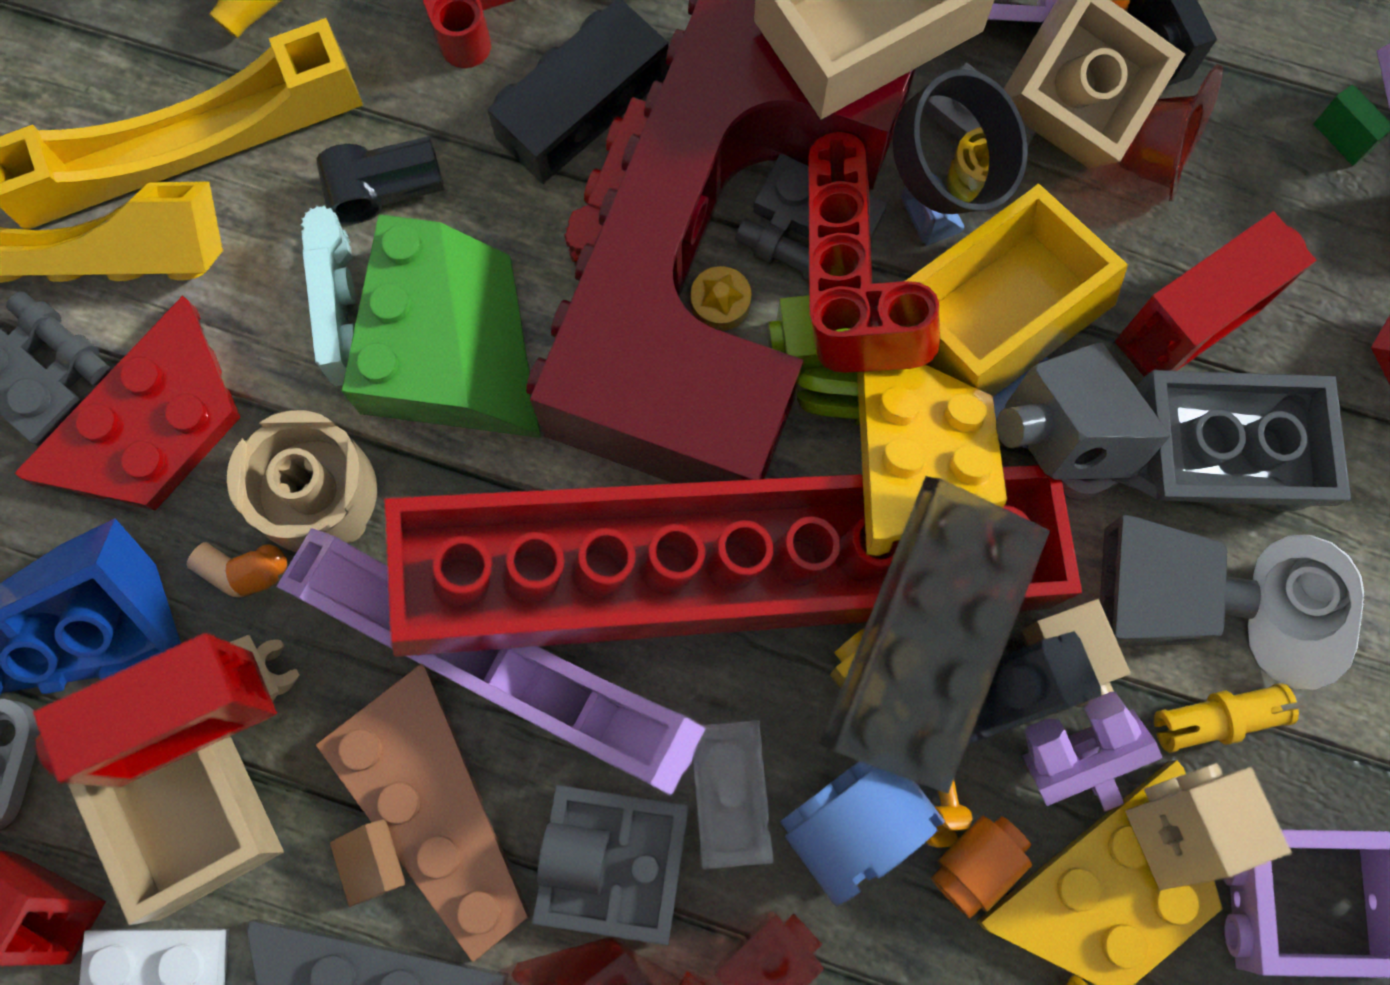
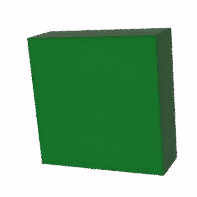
[1313,84,1390,166]

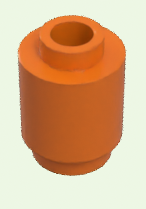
[930,815,1032,919]

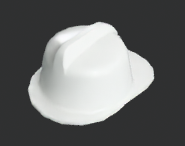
[1248,535,1364,690]

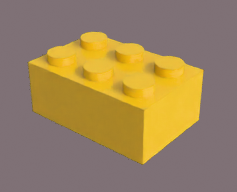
[902,184,1128,397]

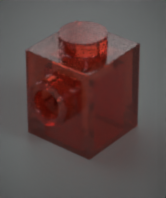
[714,910,825,985]

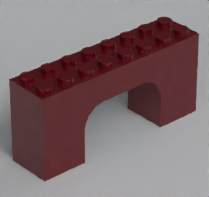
[526,0,916,484]

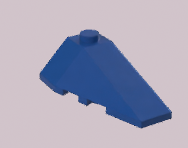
[0,518,181,695]

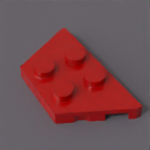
[15,296,241,511]

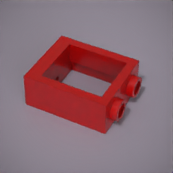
[1115,211,1317,377]
[33,633,277,787]

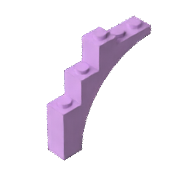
[276,528,705,795]

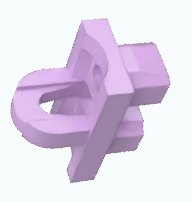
[1022,692,1162,812]

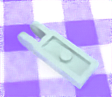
[301,205,356,387]

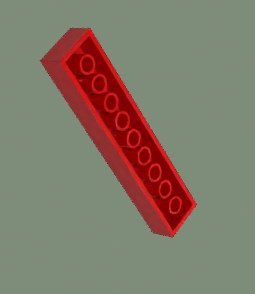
[385,465,1082,657]

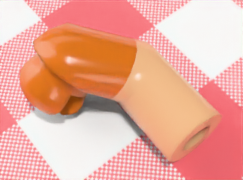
[186,542,287,598]

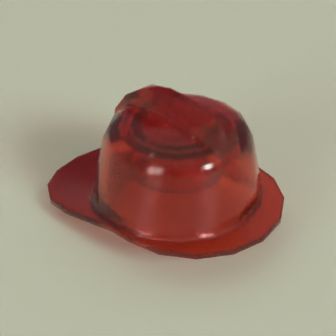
[1119,64,1223,202]

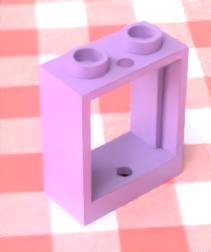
[1223,830,1390,978]

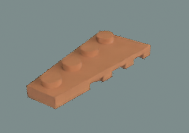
[316,664,531,962]

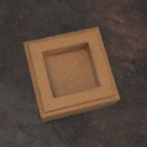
[330,819,405,907]

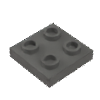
[532,785,689,945]

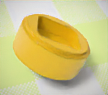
[690,266,752,331]

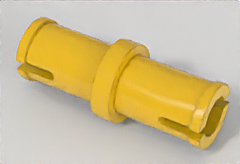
[1154,683,1299,753]

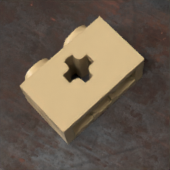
[1125,763,1292,890]

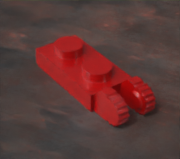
[564,97,648,266]

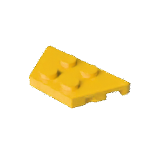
[857,364,1007,556]
[977,760,1222,985]

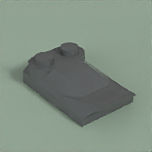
[1110,370,1351,511]

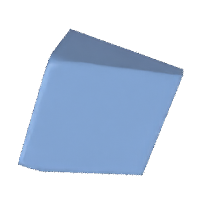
[901,173,964,246]

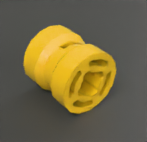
[946,127,989,203]

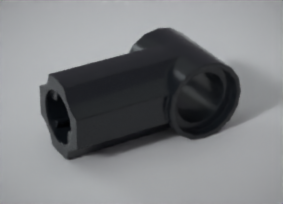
[316,136,444,224]

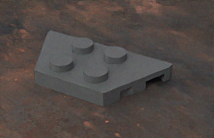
[247,919,508,985]

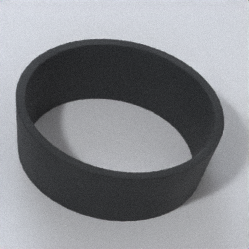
[893,69,1028,214]

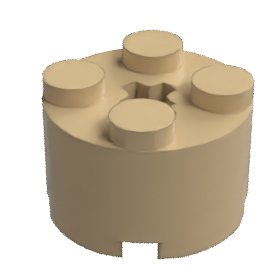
[227,410,377,552]

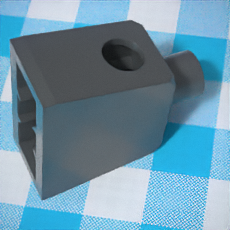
[996,342,1171,479]
[1100,515,1261,647]

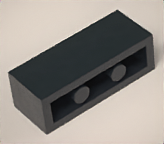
[487,0,670,184]

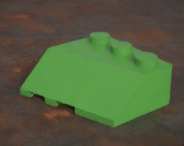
[342,214,541,438]

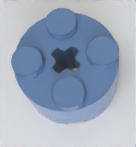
[780,744,945,906]

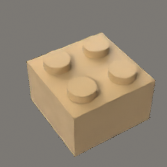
[1004,0,1185,168]

